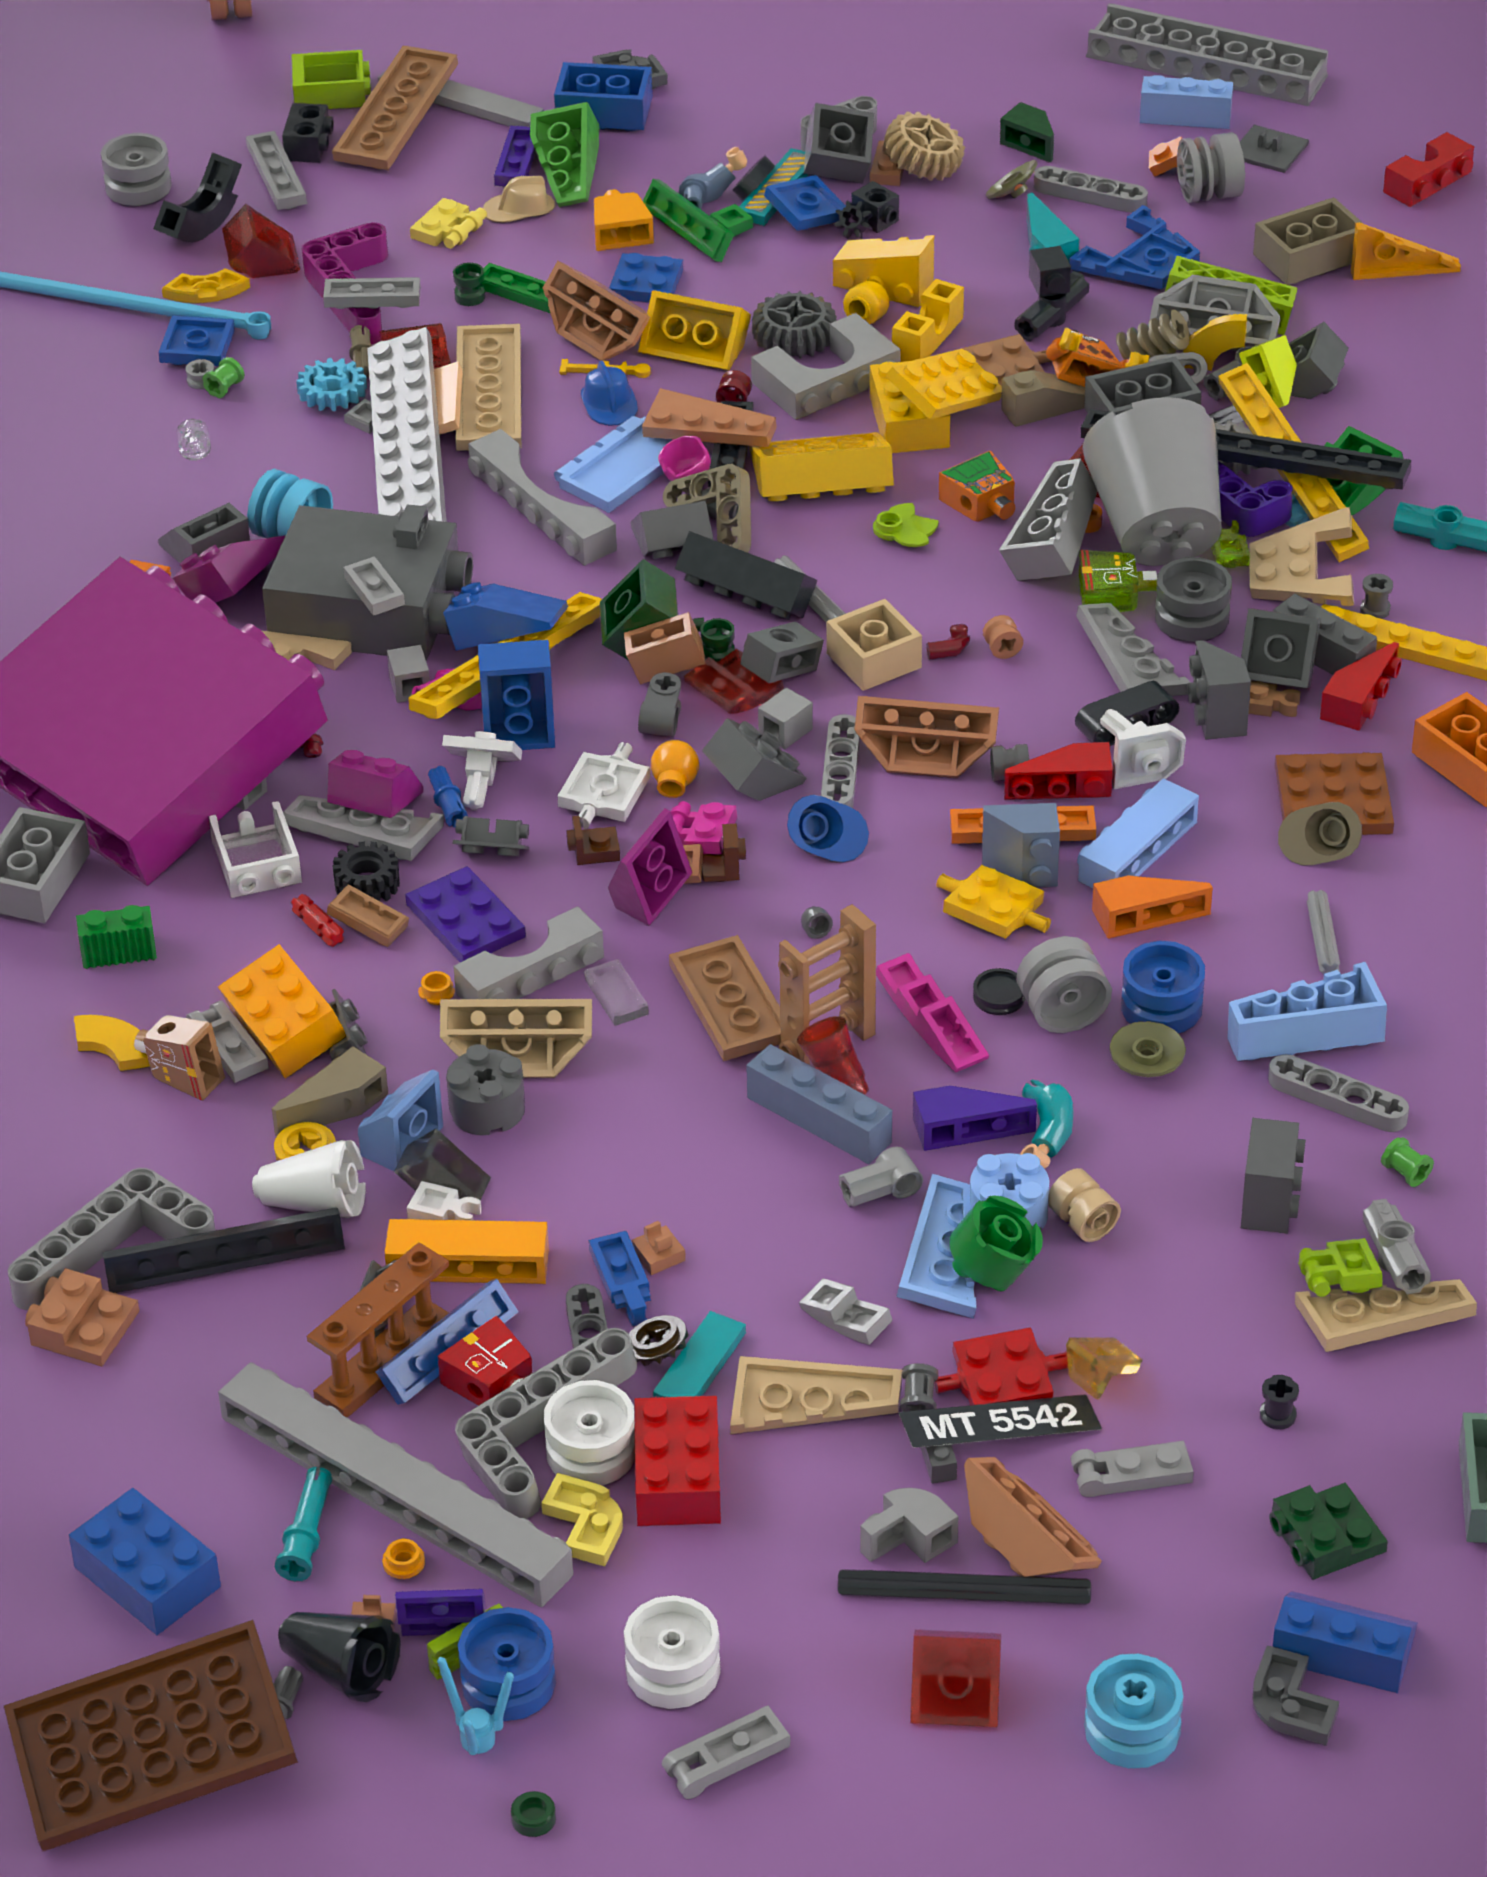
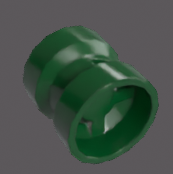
[453,262,486,306]
[700,618,735,667]

